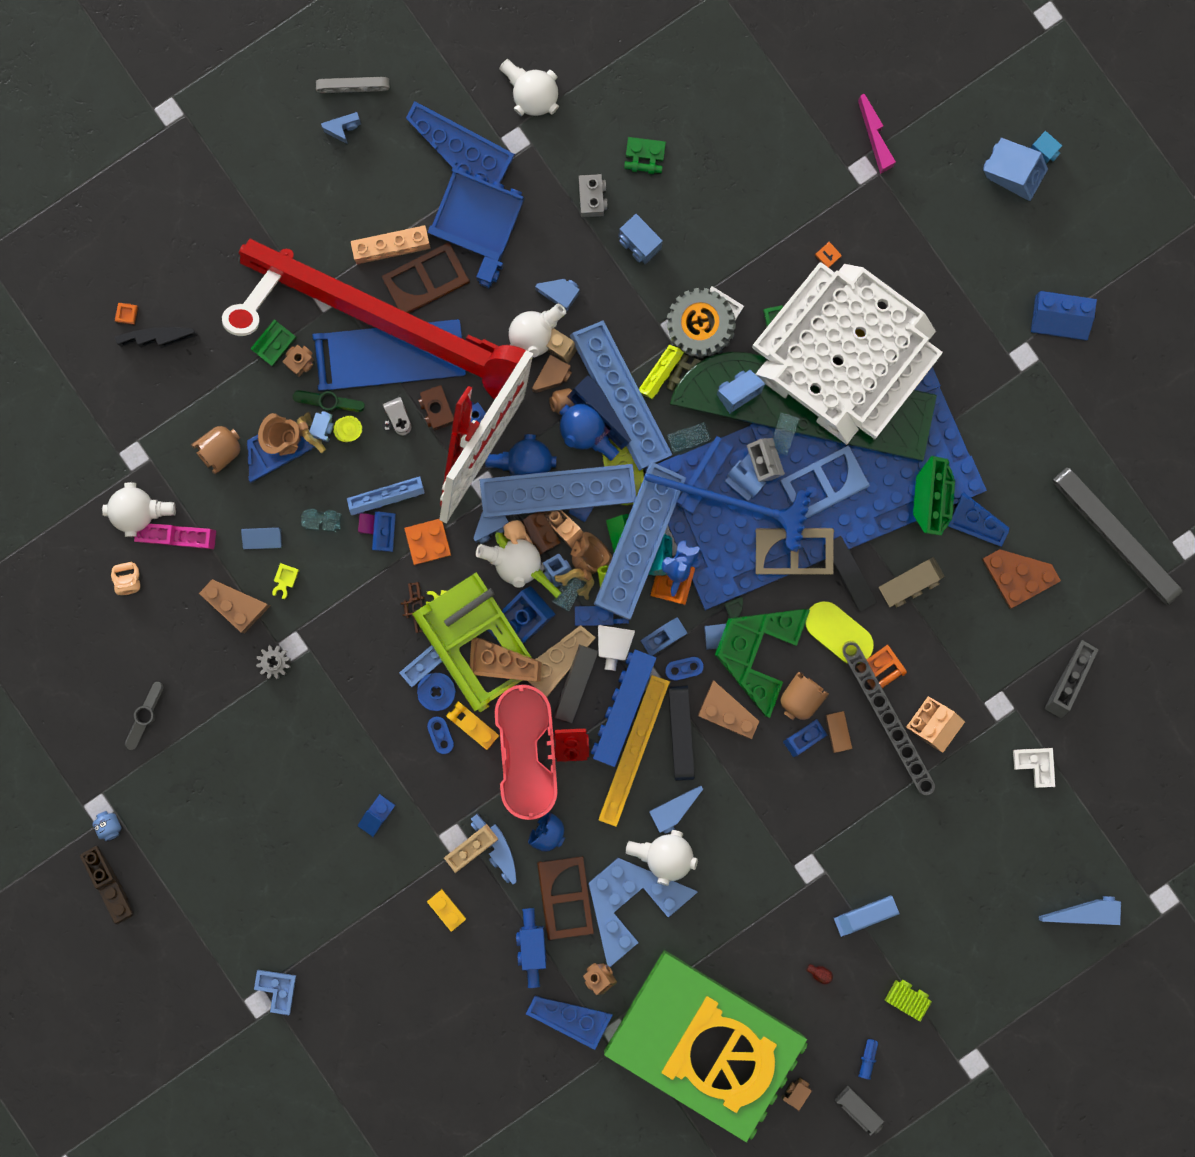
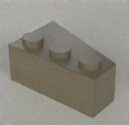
[879,557,945,608]

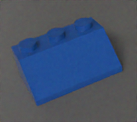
[1031,291,1097,341]

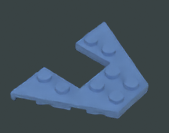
[589,858,698,967]

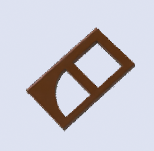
[382,242,470,313]
[537,856,594,940]

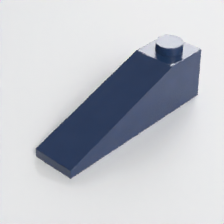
[567,375,631,450]

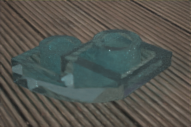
[772,413,800,456]
[667,422,711,453]

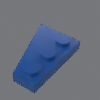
[948,492,1009,547]

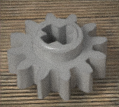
[256,645,291,679]

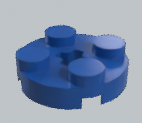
[417,673,456,711]

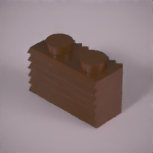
[522,512,560,555]

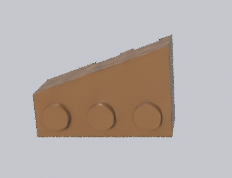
[199,579,270,634]

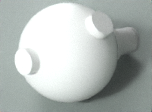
[499,59,559,116]
[509,303,566,357]
[102,483,176,537]
[476,539,544,588]
[626,830,698,886]

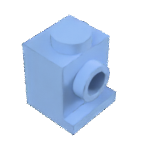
[309,411,334,443]

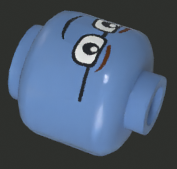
[93,811,122,841]

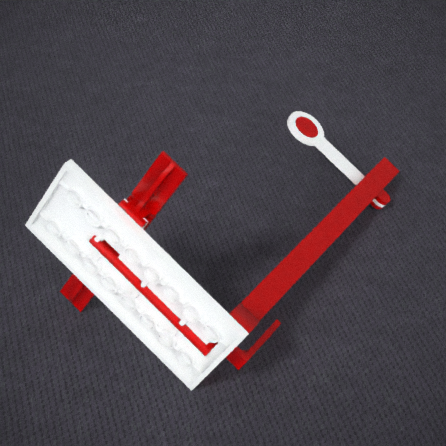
[222,239,533,523]

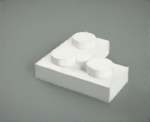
[1013,748,1055,788]

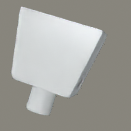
[598,625,635,671]

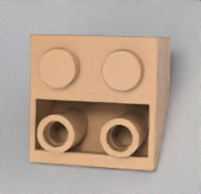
[906,696,965,753]

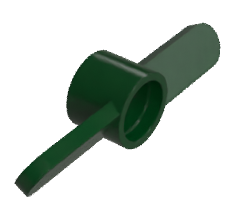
[293,390,365,412]

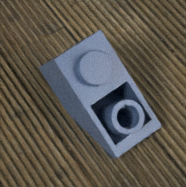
[474,512,508,544]

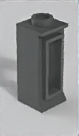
[835,1086,884,1136]

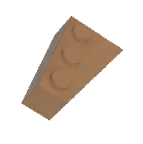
[698,680,759,739]

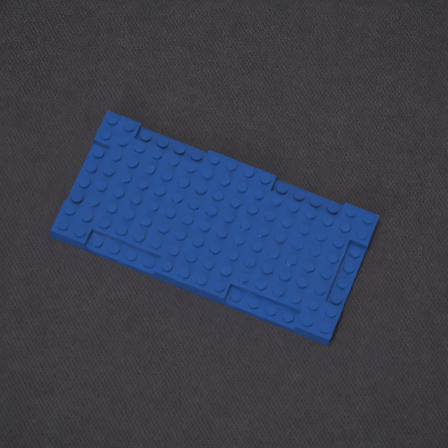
[645,367,987,611]

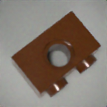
[418,385,454,431]

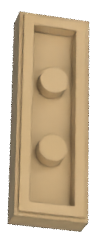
[444,824,498,873]

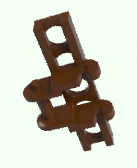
[401,582,425,633]

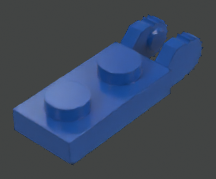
[575,606,629,626]

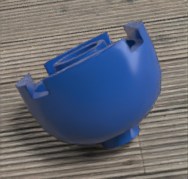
[528,812,565,852]

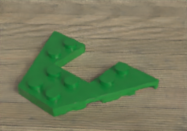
[715,609,810,718]

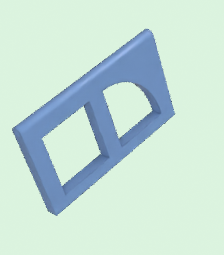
[780,445,870,518]

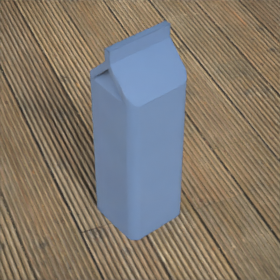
[834,895,899,937]

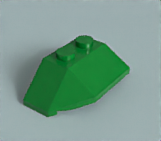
[913,456,955,536]

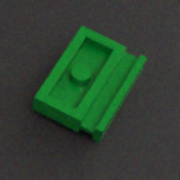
[251,319,297,367]

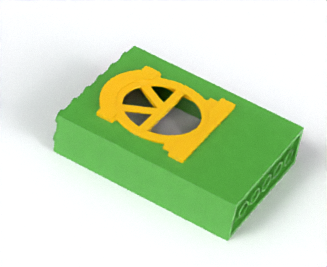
[604,950,808,1143]

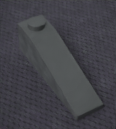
[1045,640,1099,718]

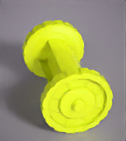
[333,416,362,442]

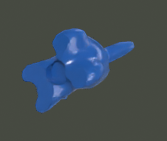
[662,540,700,596]

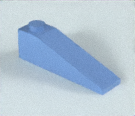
[1039,896,1121,925]

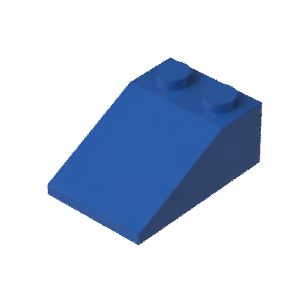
[488,586,556,645]

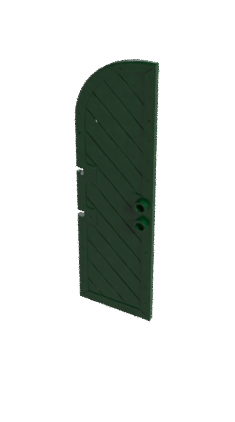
[670,352,937,461]

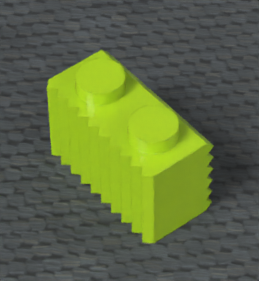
[885,979,932,1022]

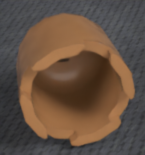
[191,426,241,475]
[781,671,829,720]

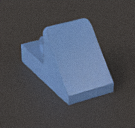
[321,112,361,144]

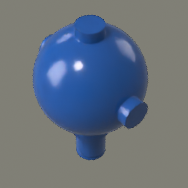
[559,404,620,461]
[485,434,556,476]

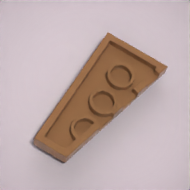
[470,637,542,682]

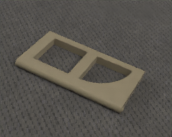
[755,528,834,575]

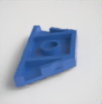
[247,435,316,483]

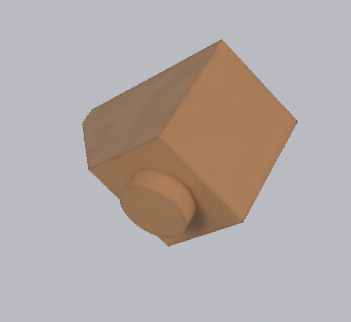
[532,355,572,393]

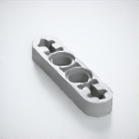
[316,77,390,93]

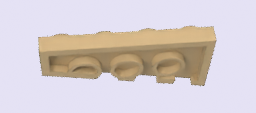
[528,625,596,697]

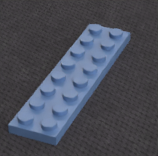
[570,321,672,471]
[594,462,686,620]
[479,464,636,518]

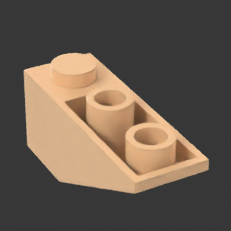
[543,510,584,549]

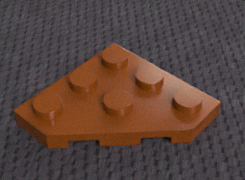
[982,549,1061,609]

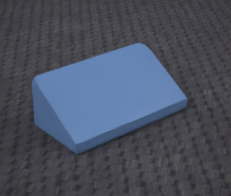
[241,528,282,549]

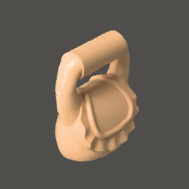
[503,520,533,544]
[111,562,140,595]

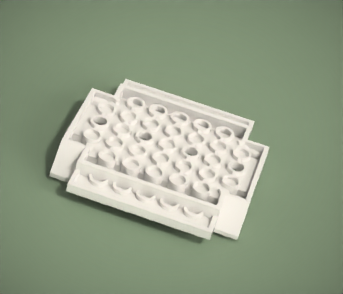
[752,262,943,445]

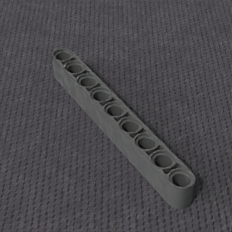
[1052,467,1183,606]
[842,641,935,795]

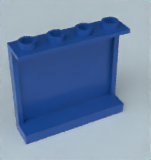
[427,167,525,262]

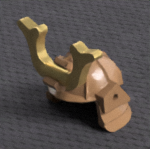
[258,412,326,456]
[554,532,612,600]

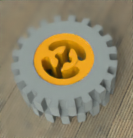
[667,288,736,359]

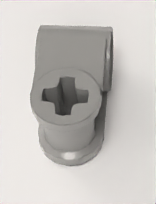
[383,397,412,436]

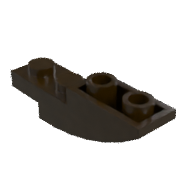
[80,845,134,924]

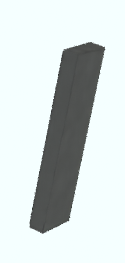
[553,644,598,723]

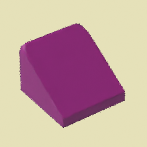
[358,513,375,535]

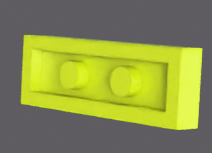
[639,345,684,399]

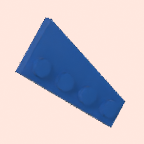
[526,996,613,1050]

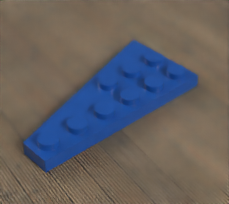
[406,101,515,184]

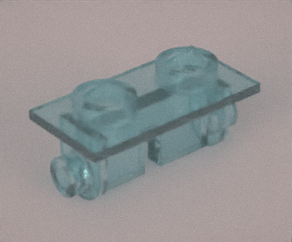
[301,509,342,531]
[552,577,586,612]

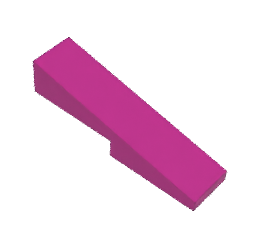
[858,94,896,174]
[134,524,216,550]

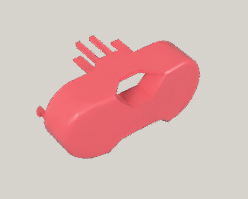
[495,685,557,820]

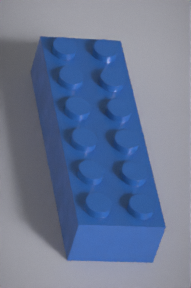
[591,649,656,767]

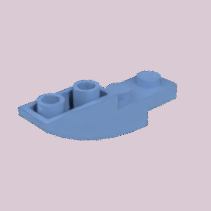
[471,813,517,884]

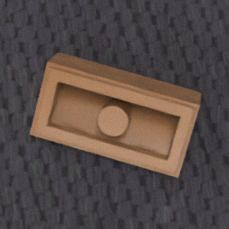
[825,711,852,753]

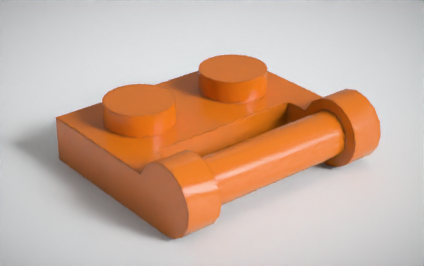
[856,645,907,688]

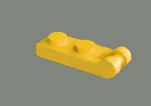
[446,701,500,750]

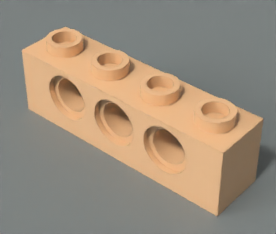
[351,225,431,264]

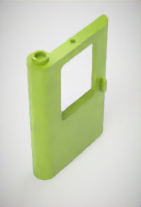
[412,572,532,712]

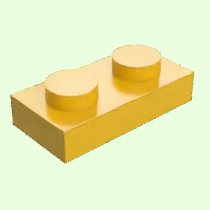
[427,889,466,932]

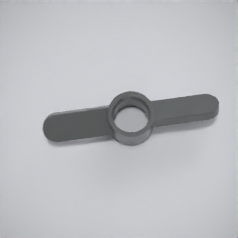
[125,682,164,750]

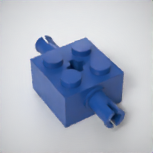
[516,908,546,988]

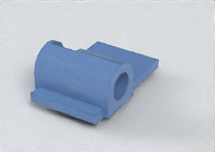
[725,453,766,501]

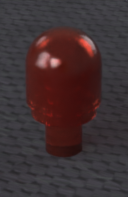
[806,964,833,985]

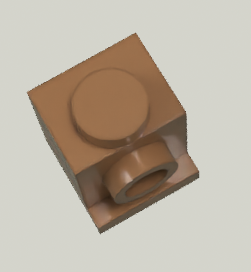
[781,1078,812,1110]

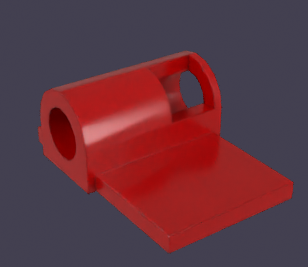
[554,729,589,762]

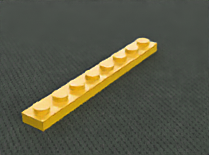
[598,675,670,827]

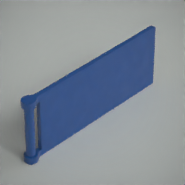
[312,319,466,392]

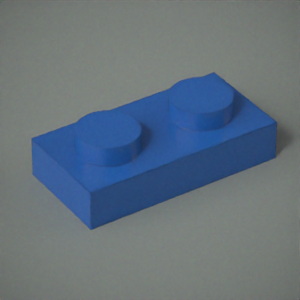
[372,512,396,552]

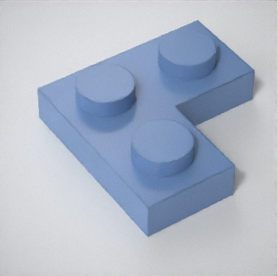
[254,970,297,1015]

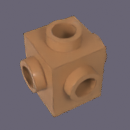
[282,345,314,377]
[583,963,617,995]

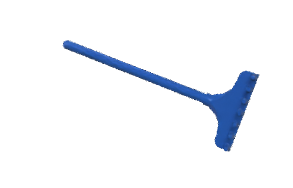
[644,474,813,552]

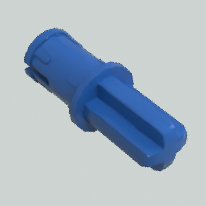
[859,1039,878,1079]

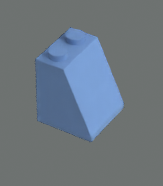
[983,138,1048,201]

